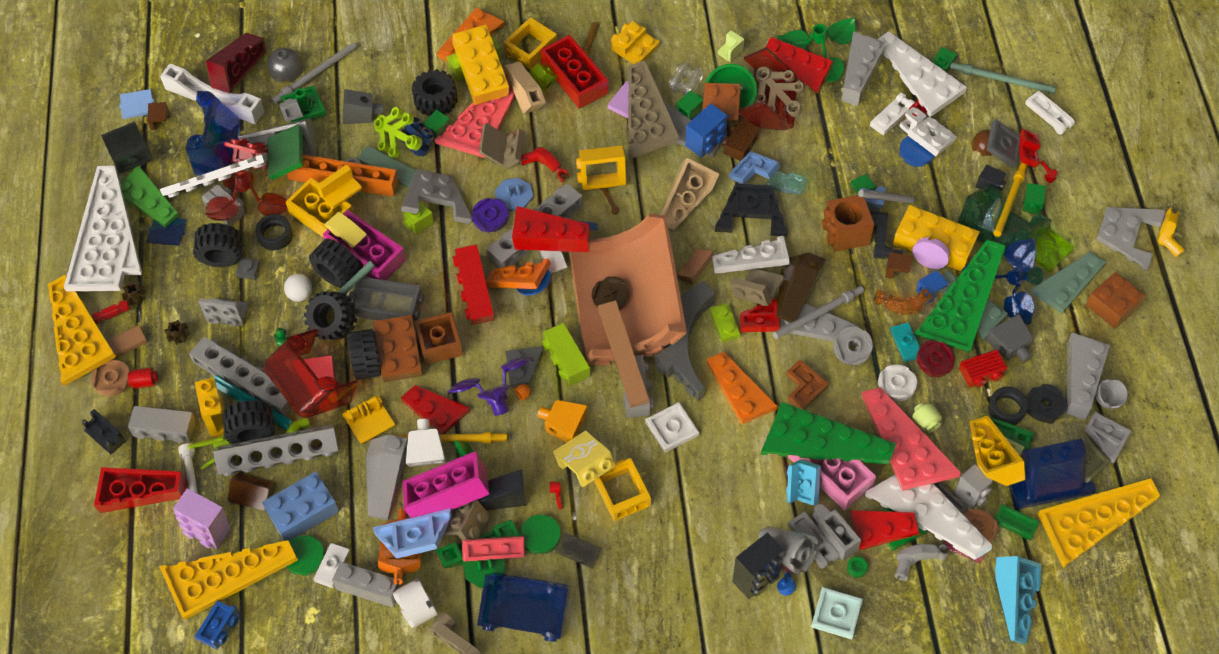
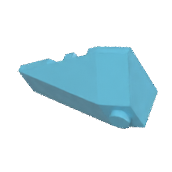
[995,556,1041,644]

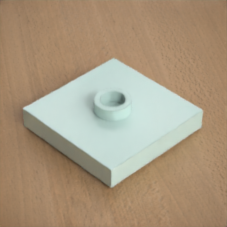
[811,587,863,639]

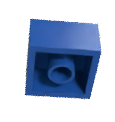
[685,104,727,158]

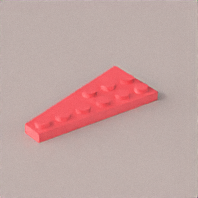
[435,71,515,158]
[862,387,961,491]

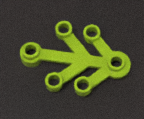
[374,107,422,158]

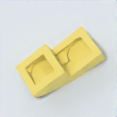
[325,212,367,249]

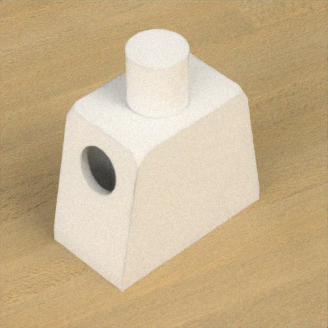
[406,419,447,467]

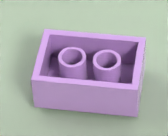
[173,488,231,549]

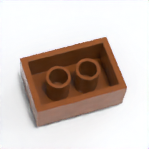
[373,315,423,382]

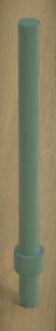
[950,62,1056,94]

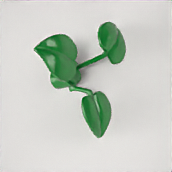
[777,18,856,82]

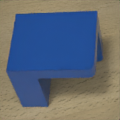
[916,270,948,304]

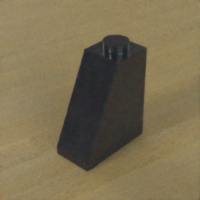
[477,470,526,511]

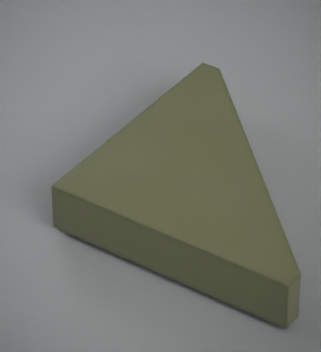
[1079,435,1110,483]

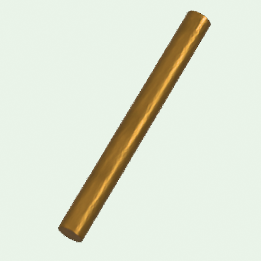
[583,22,598,55]

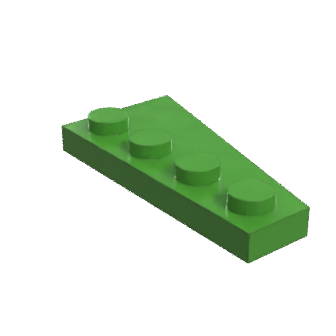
[120,166,179,229]

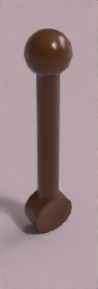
[600,188,619,215]

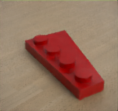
[763,37,833,94]

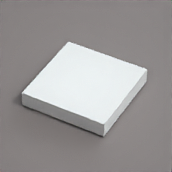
[645,402,700,453]

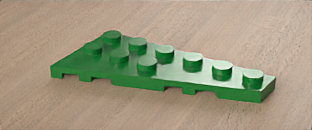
[914,240,1005,353]
[760,402,896,464]

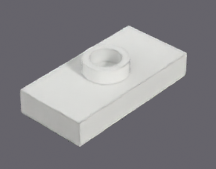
[313,543,350,588]

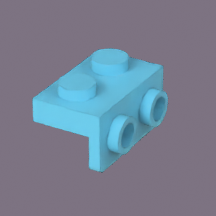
[786,459,821,506]

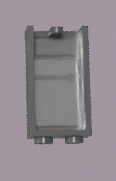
[349,277,424,322]

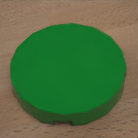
[520,515,561,554]
[286,535,325,576]

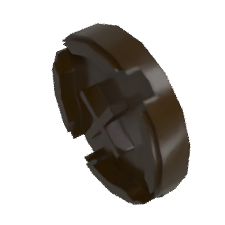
[591,277,630,311]

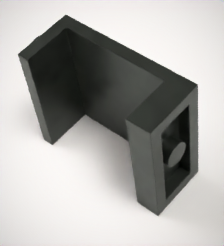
[101,121,153,174]

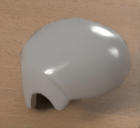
[1095,379,1128,409]

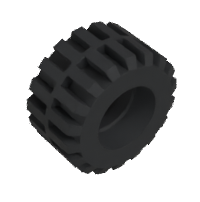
[412,69,458,117]
[193,223,243,267]
[309,238,360,288]
[304,291,357,340]
[348,329,381,380]
[222,400,275,444]

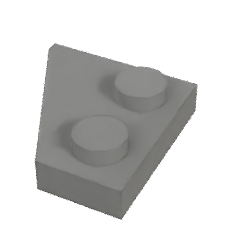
[1085,412,1131,463]

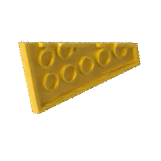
[48,275,116,387]
[159,540,298,620]

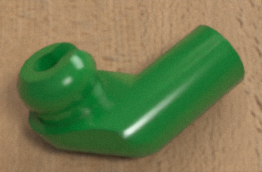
[274,327,298,352]

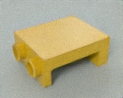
[194,377,226,438]

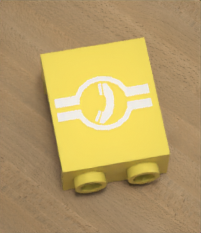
[553,430,616,487]

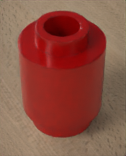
[128,367,159,389]

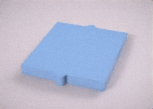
[119,89,155,119]

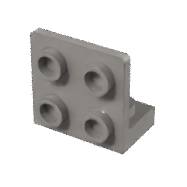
[199,298,249,326]

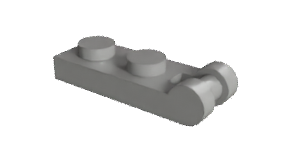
[788,512,839,569]

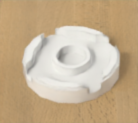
[877,364,917,402]

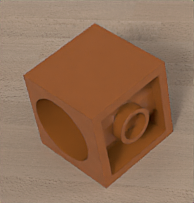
[822,195,874,252]

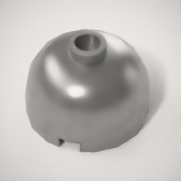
[267,47,303,82]

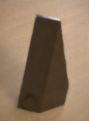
[777,252,826,323]

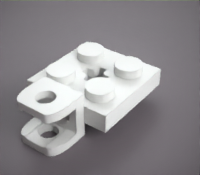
[900,107,957,156]

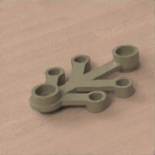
[755,67,805,117]

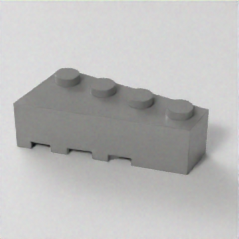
[841,31,886,106]
[1066,333,1110,420]

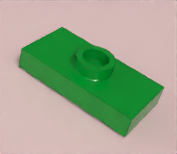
[932,47,957,72]

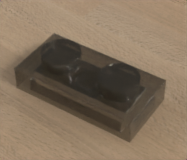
[556,532,602,569]

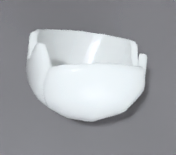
[284,274,313,302]

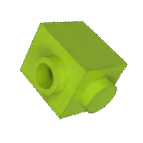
[403,201,434,234]

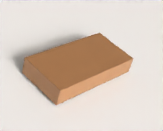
[106,325,148,358]

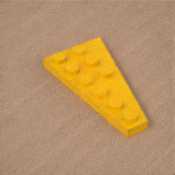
[1038,478,1160,568]

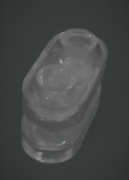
[668,62,703,96]

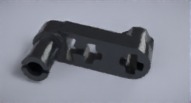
[870,211,903,259]

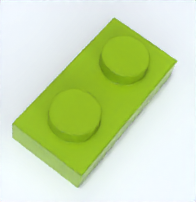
[710,303,740,343]

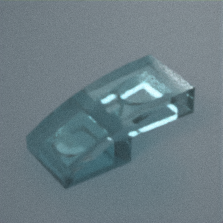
[766,171,808,195]

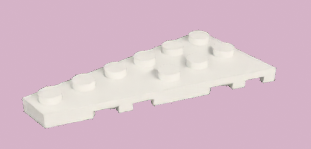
[877,32,967,117]

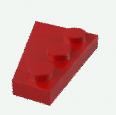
[401,385,470,434]

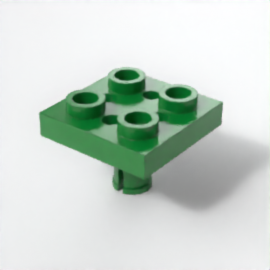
[280,85,326,122]

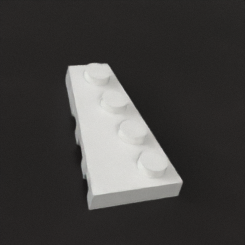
[712,236,789,274]

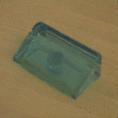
[982,198,1003,232]

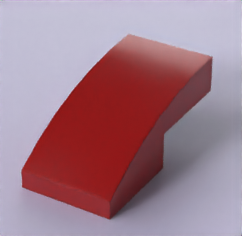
[1019,129,1041,168]

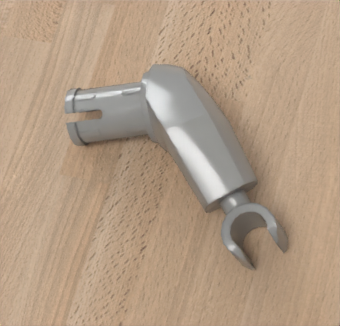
[895,544,949,581]

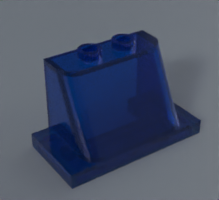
[1008,439,1096,510]

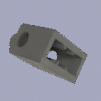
[342,89,383,124]
[986,314,1033,363]

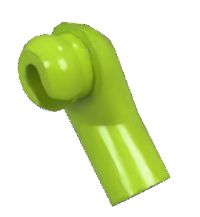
[286,417,310,433]

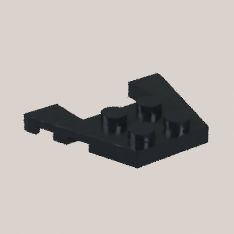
[715,183,788,237]

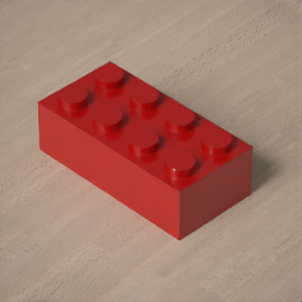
[540,35,609,109]

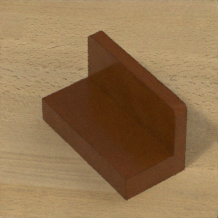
[228,473,276,511]

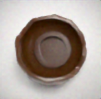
[971,130,993,156]

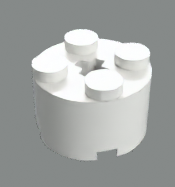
[392,578,438,628]

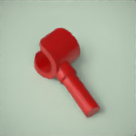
[1040,160,1057,183]
[549,481,563,510]

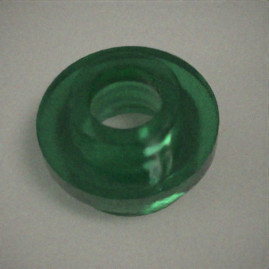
[1025,266,1044,285]

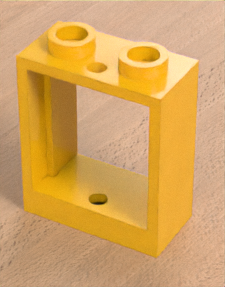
[503,17,557,70]
[576,145,626,190]
[594,458,651,521]

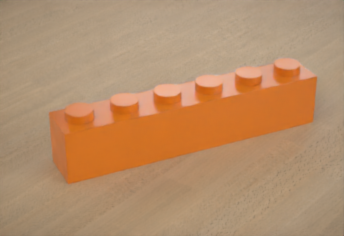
[287,155,399,197]

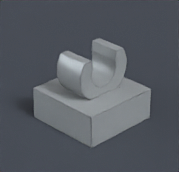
[279,98,303,122]

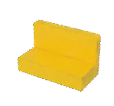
[317,164,362,208]

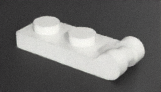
[1025,91,1075,135]
[870,92,915,136]

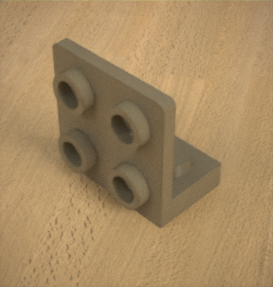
[479,123,525,169]

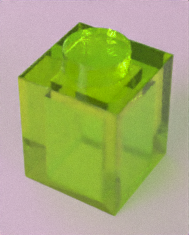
[529,62,557,92]

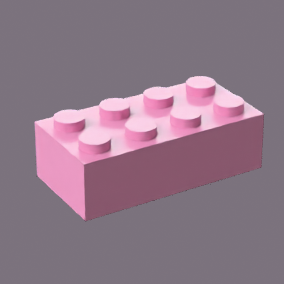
[788,455,876,511]

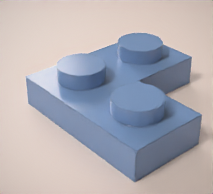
[729,151,780,184]

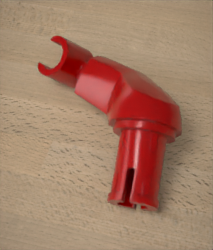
[521,147,569,183]

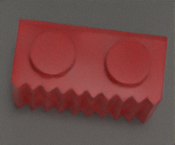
[959,349,1007,388]

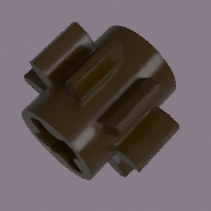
[121,282,146,305]
[164,320,190,345]

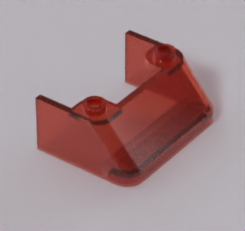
[739,47,797,131]
[263,329,358,418]

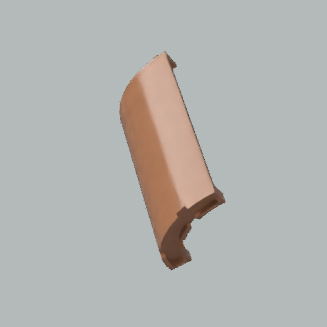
[569,214,687,366]

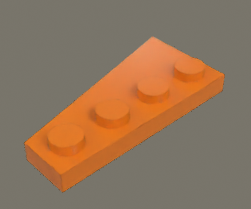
[706,352,777,424]

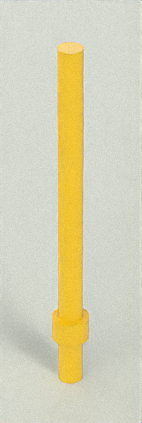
[994,163,1027,237]
[393,432,507,444]

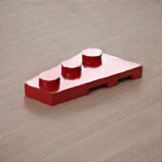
[850,510,920,550]

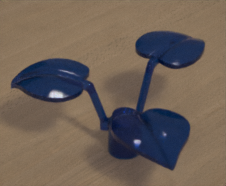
[961,238,1036,325]

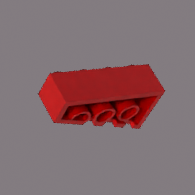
[452,244,494,325]

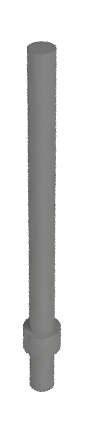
[271,42,357,104]
[773,286,864,339]

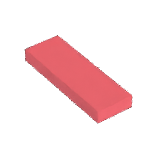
[462,536,525,561]

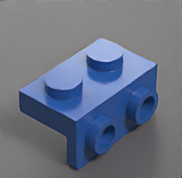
[194,601,240,650]

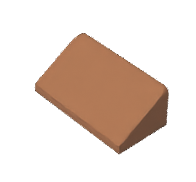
[677,249,713,285]

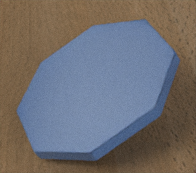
[495,178,533,211]

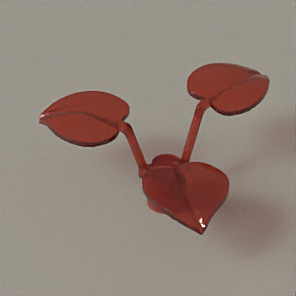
[205,161,288,221]

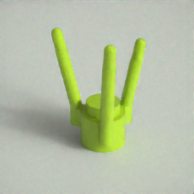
[188,435,230,470]

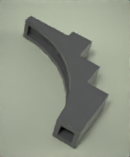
[655,281,715,401]

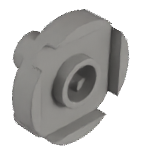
[833,326,873,365]

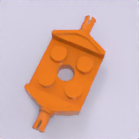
[378,509,421,585]

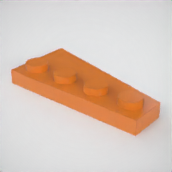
[437,7,505,62]

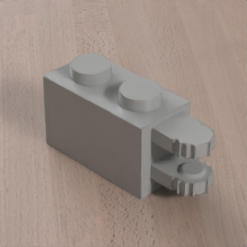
[812,504,861,561]

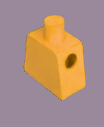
[537,400,587,443]

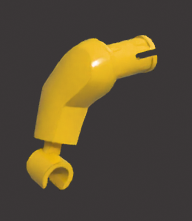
[1158,207,1185,258]

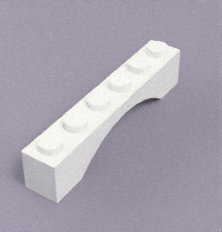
[161,64,264,125]

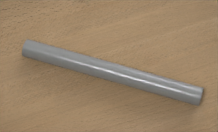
[858,190,915,204]

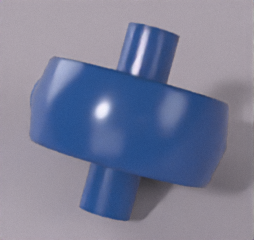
[777,572,797,596]

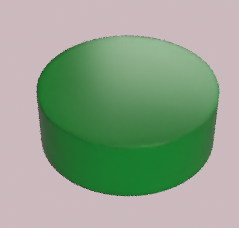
[847,556,868,578]

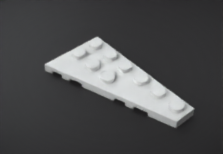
[160,153,268,198]
[865,475,992,560]

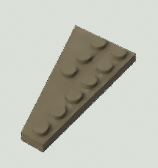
[628,60,680,160]

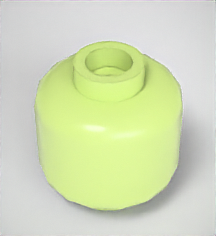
[912,403,942,433]

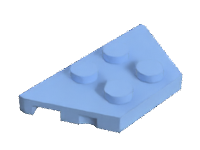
[373,509,452,559]

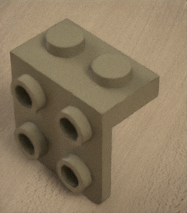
[730,269,784,306]
[443,500,490,540]

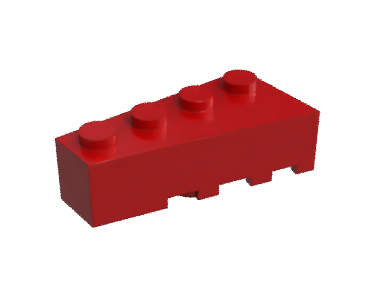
[512,206,591,252]
[94,467,187,513]

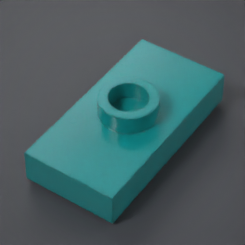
[890,323,920,363]

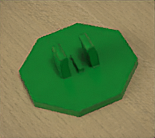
[462,559,506,589]

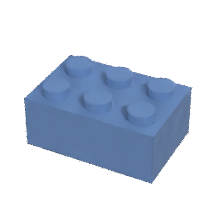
[262,472,339,541]

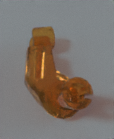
[874,289,932,315]

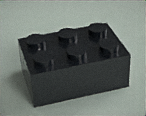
[732,532,785,599]

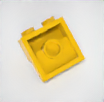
[611,20,660,64]

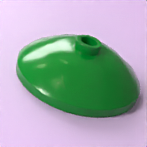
[705,64,757,115]

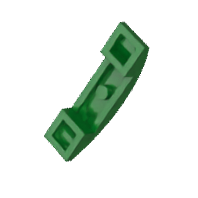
[436,519,520,569]

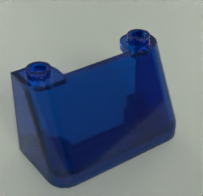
[185,91,240,175]
[477,572,572,642]

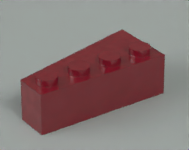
[206,33,266,94]

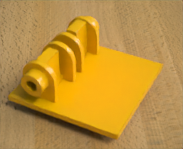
[342,395,396,444]

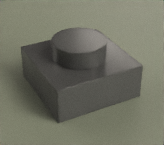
[236,258,260,280]

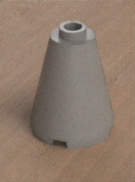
[758,526,818,575]

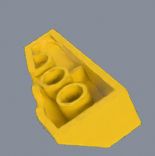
[969,415,1025,486]

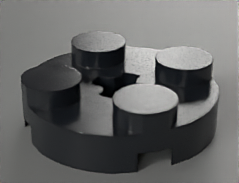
[1026,384,1067,424]

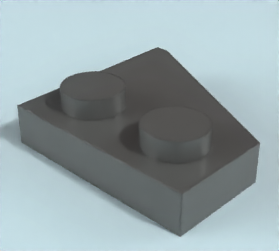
[505,346,543,388]

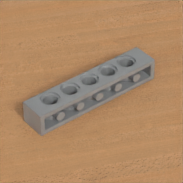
[487,183,583,268]
[189,337,299,416]
[213,424,339,476]

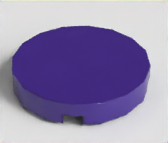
[472,198,509,233]

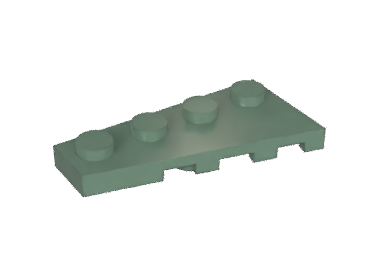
[1031,252,1106,314]
[939,269,1008,341]

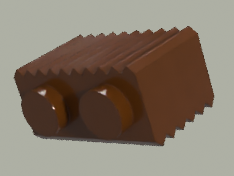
[722,119,760,161]

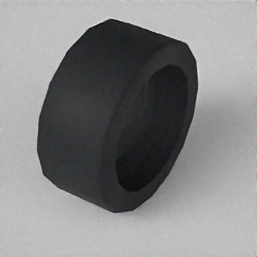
[256,214,293,250]
[988,387,1028,425]

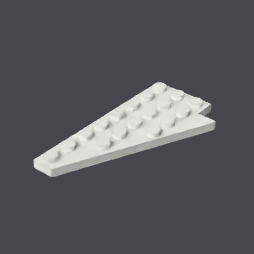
[64,166,142,291]

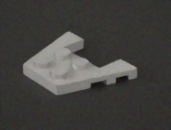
[401,169,472,224]
[1096,207,1165,271]

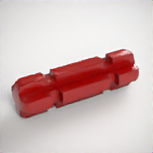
[92,300,130,324]

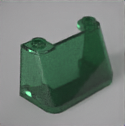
[958,184,1052,260]

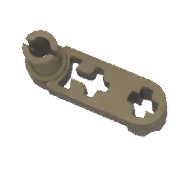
[429,612,482,654]

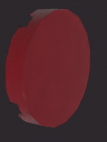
[916,340,955,378]

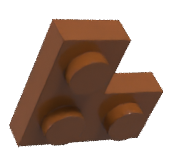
[786,360,829,410]

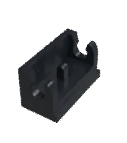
[82,409,126,455]

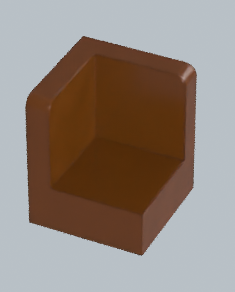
[147,102,170,130]
[885,252,912,279]

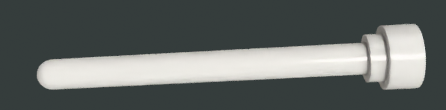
[178,443,198,494]

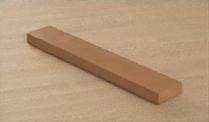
[598,300,649,408]

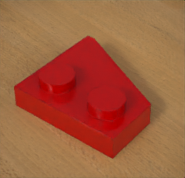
[740,299,780,332]

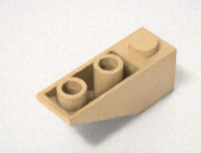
[504,62,546,114]

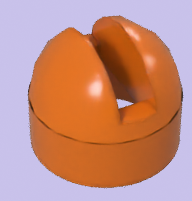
[514,384,531,401]

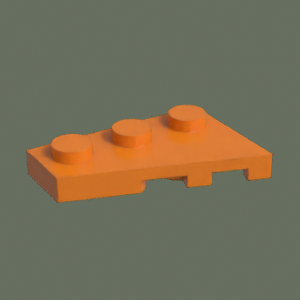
[486,258,551,289]

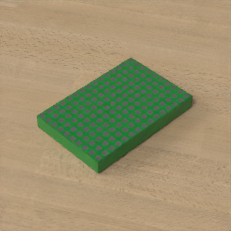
[268,124,303,180]

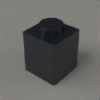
[976,164,1007,196]

